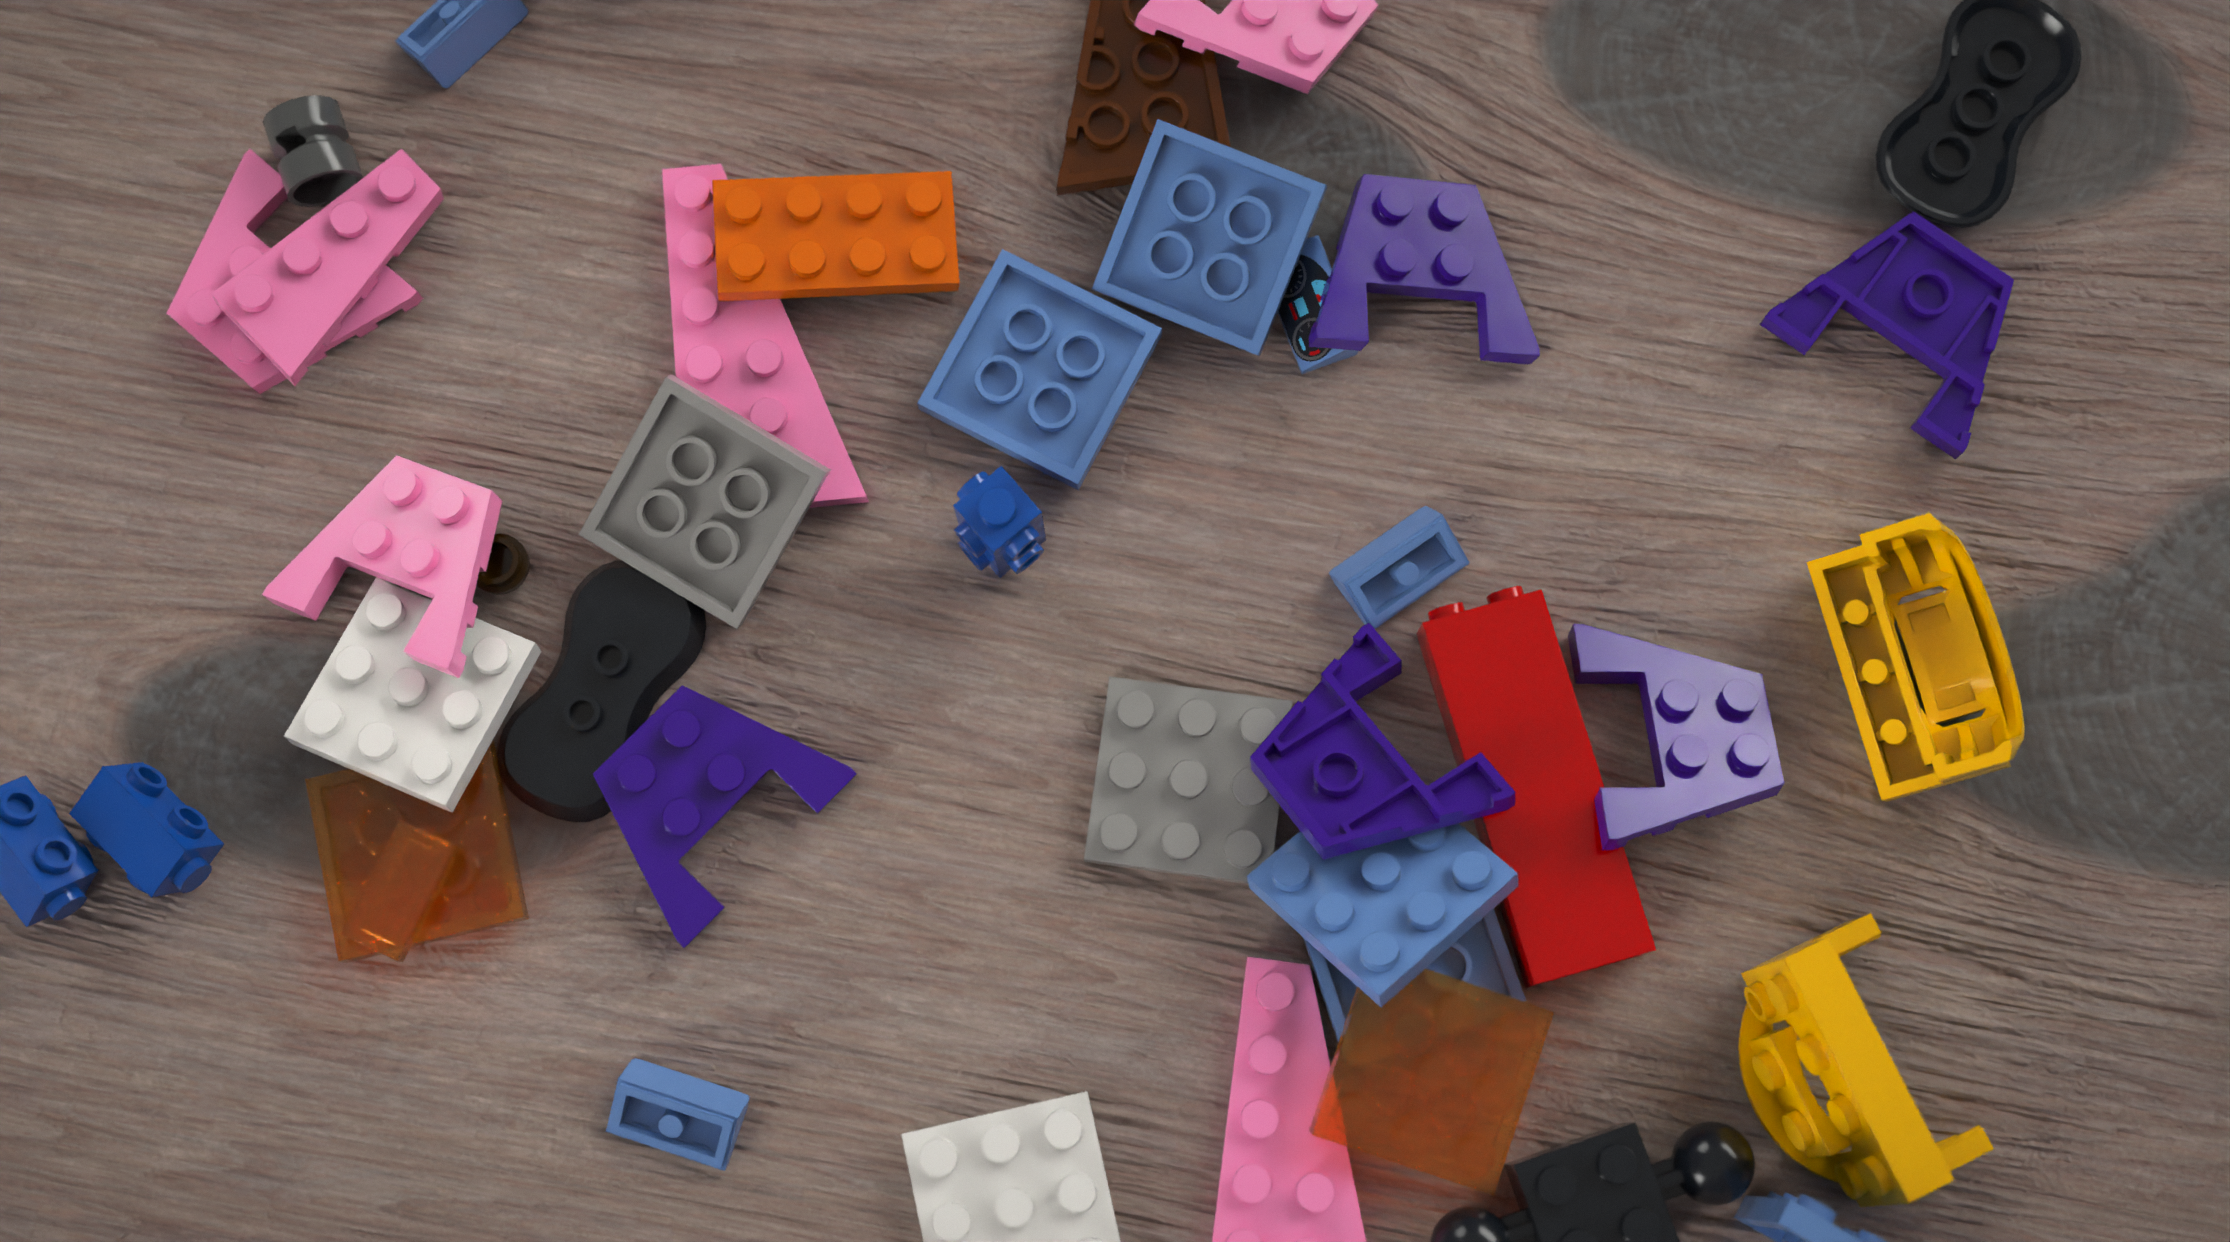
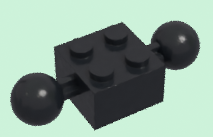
[1430,1122,1755,1242]

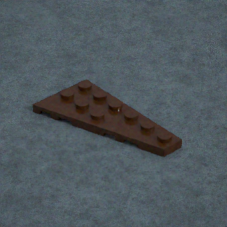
[1056,0,1231,196]

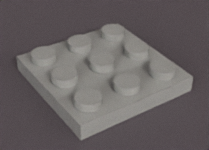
[578,375,831,629]
[1084,676,1293,884]

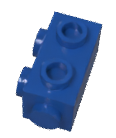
[953,466,1046,578]
[69,762,224,897]
[0,775,99,927]

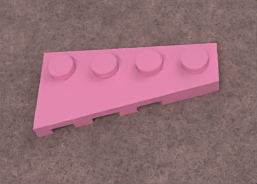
[211,149,444,386]

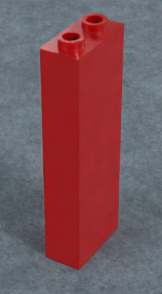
[1416,586,1656,988]

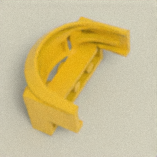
[1806,513,2025,802]
[1738,913,1994,1207]

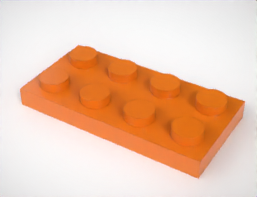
[712,171,959,302]

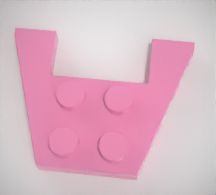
[1134,0,1378,94]
[167,149,423,394]
[262,455,502,678]

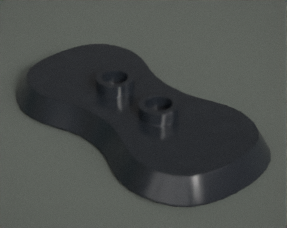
[1876,0,2081,228]
[498,561,706,822]

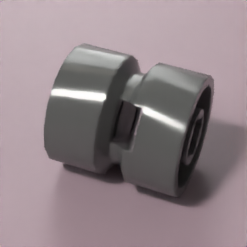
[262,95,363,207]

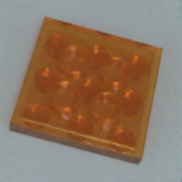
[305,739,529,963]
[1309,968,1554,1195]

